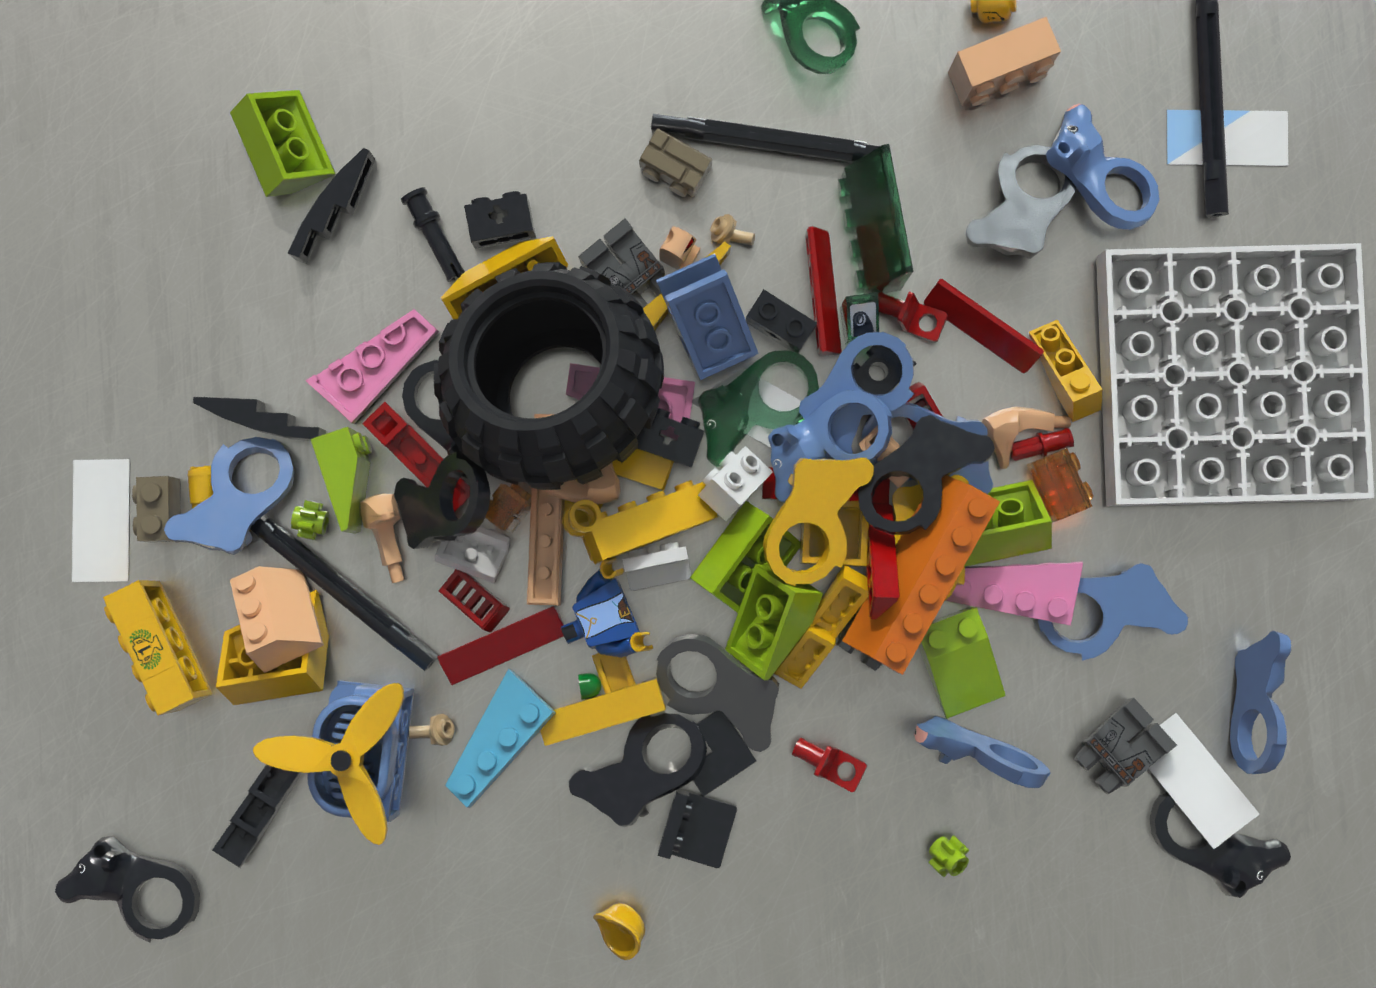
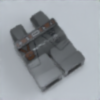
[578,218,665,308]
[1074,698,1177,794]

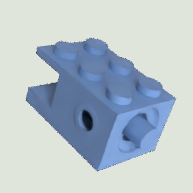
[656,253,759,380]

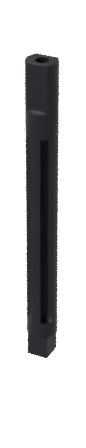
[1196,0,1229,218]
[651,114,885,164]
[250,515,439,671]

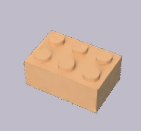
[948,17,1061,106]

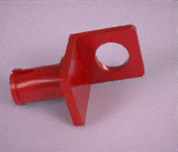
[877,291,948,342]
[792,738,867,792]

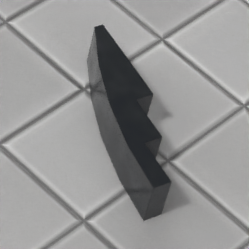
[288,148,375,264]
[193,397,326,441]
[212,764,302,868]

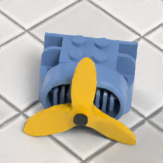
[253,681,414,845]

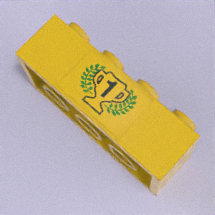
[103,580,213,716]

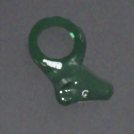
[761,0,860,74]
[698,350,819,467]

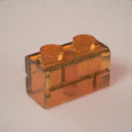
[1027,448,1093,522]
[485,484,531,533]

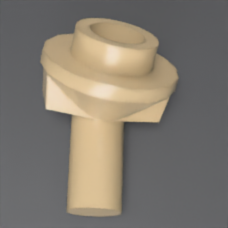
[710,214,755,246]
[409,714,454,746]

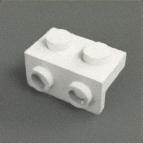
[435,518,510,583]
[622,542,691,591]

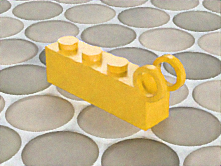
[562,480,718,564]

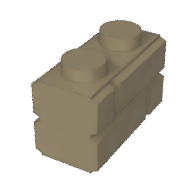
[639,129,712,197]

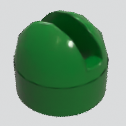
[578,673,601,700]

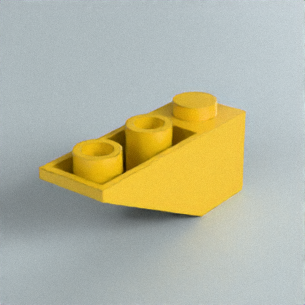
[1029,320,1103,422]

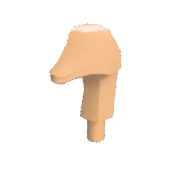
[982,407,1071,469]
[529,463,620,504]
[360,493,404,583]

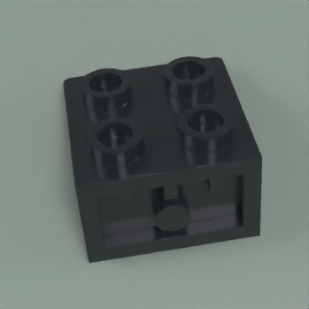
[658,789,737,868]

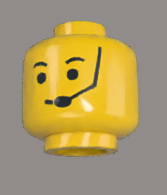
[971,0,1017,23]

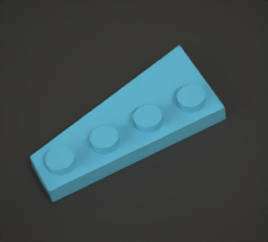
[445,669,556,808]

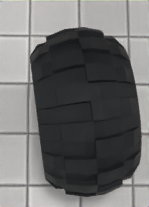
[434,262,664,490]

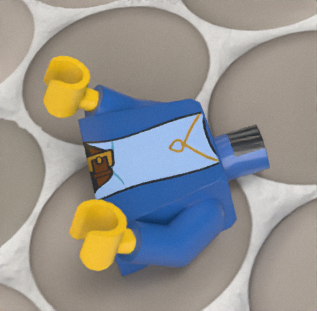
[561,557,653,658]

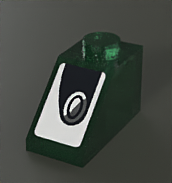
[840,292,879,347]

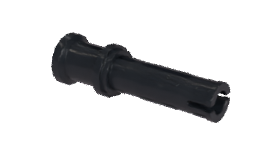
[401,187,465,282]

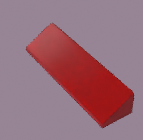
[805,226,842,356]
[924,279,1044,373]
[866,503,900,620]
[437,605,564,685]

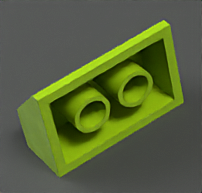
[230,90,335,197]
[964,480,1052,567]
[690,501,801,613]

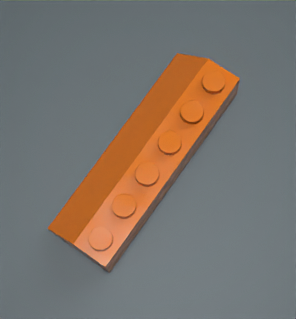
[842,476,1000,675]

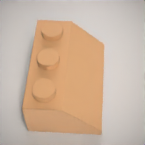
[230,566,324,673]

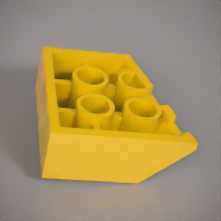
[216,590,329,705]

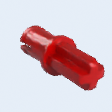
[1010,428,1074,461]

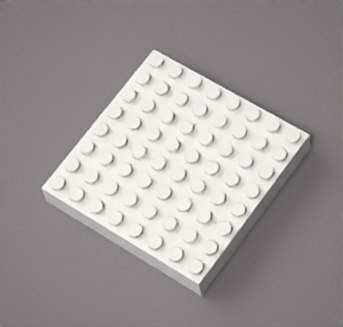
[1096,243,1374,507]

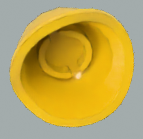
[593,903,645,960]

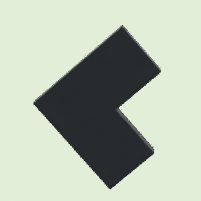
[693,711,756,797]

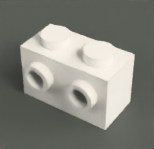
[698,446,773,521]

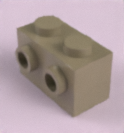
[132,476,181,543]

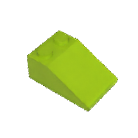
[311,427,372,534]
[725,564,823,680]
[918,607,1006,719]

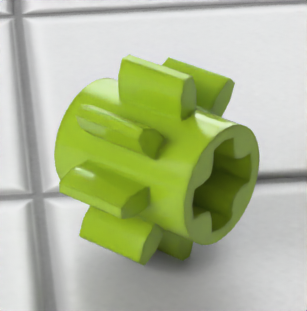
[291,500,329,540]
[928,835,969,877]

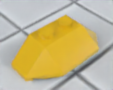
[441,236,568,319]

